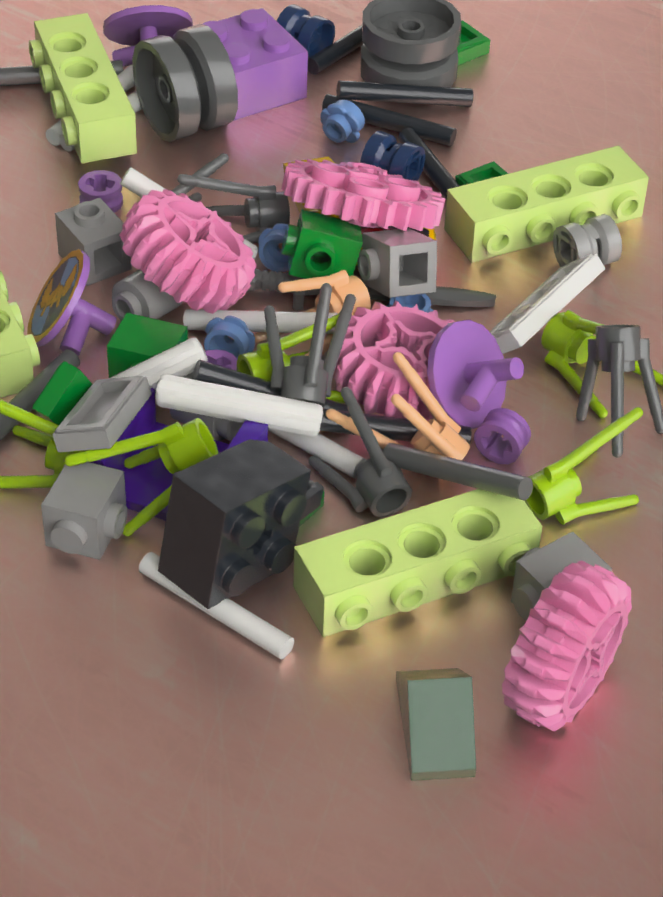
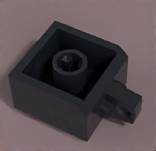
[158,439,324,609]

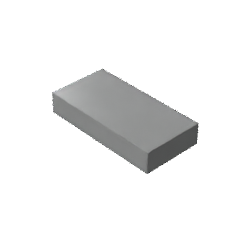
[52,376,152,452]

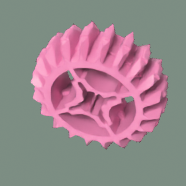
[119,189,257,314]
[333,300,455,421]
[502,560,632,731]

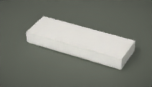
[489,254,606,354]

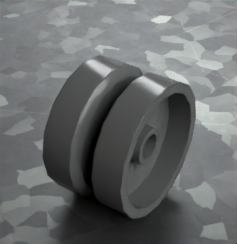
[360,0,461,87]
[132,24,238,142]

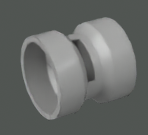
[553,214,622,267]

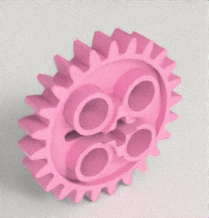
[281,159,445,231]

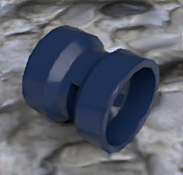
[277,4,335,58]
[360,131,425,181]

